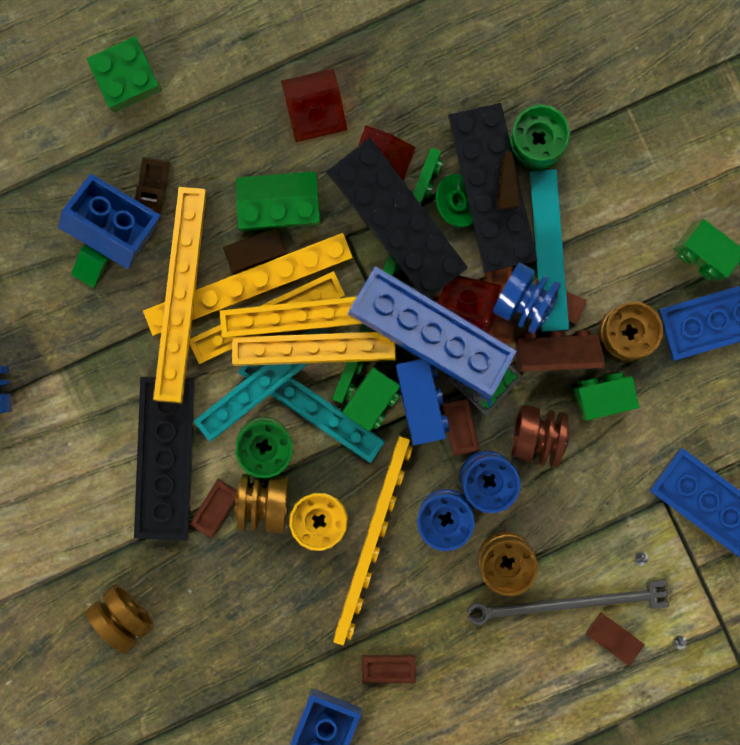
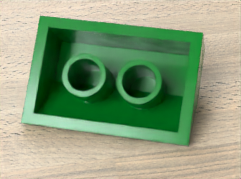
[236,171,320,231]

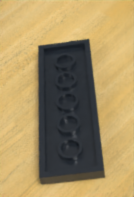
[448,103,537,273]
[326,137,468,299]
[134,377,195,540]

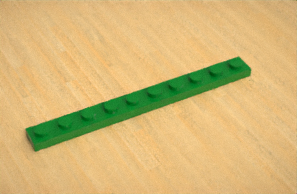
[332,147,443,403]

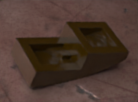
[135,157,170,215]
[223,228,286,273]

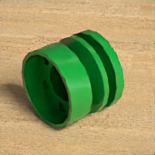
[509,104,570,171]
[235,417,292,478]

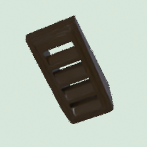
[496,151,521,211]

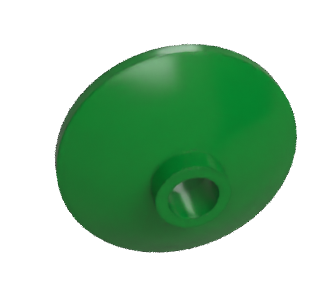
[436,174,472,228]

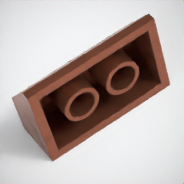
[515,330,604,371]

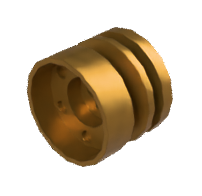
[598,302,663,362]
[235,474,289,534]
[478,531,538,596]

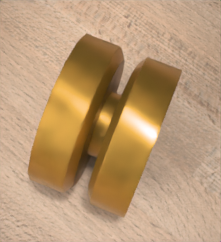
[85,584,154,654]

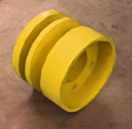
[289,493,348,551]

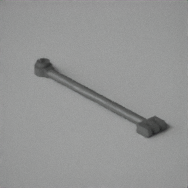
[467,579,669,625]

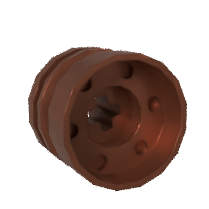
[511,405,569,468]

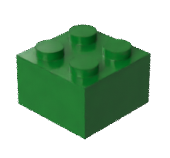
[86,36,162,113]
[673,218,740,281]
[342,367,401,431]
[572,372,640,421]

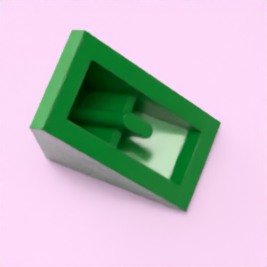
[71,244,112,289]

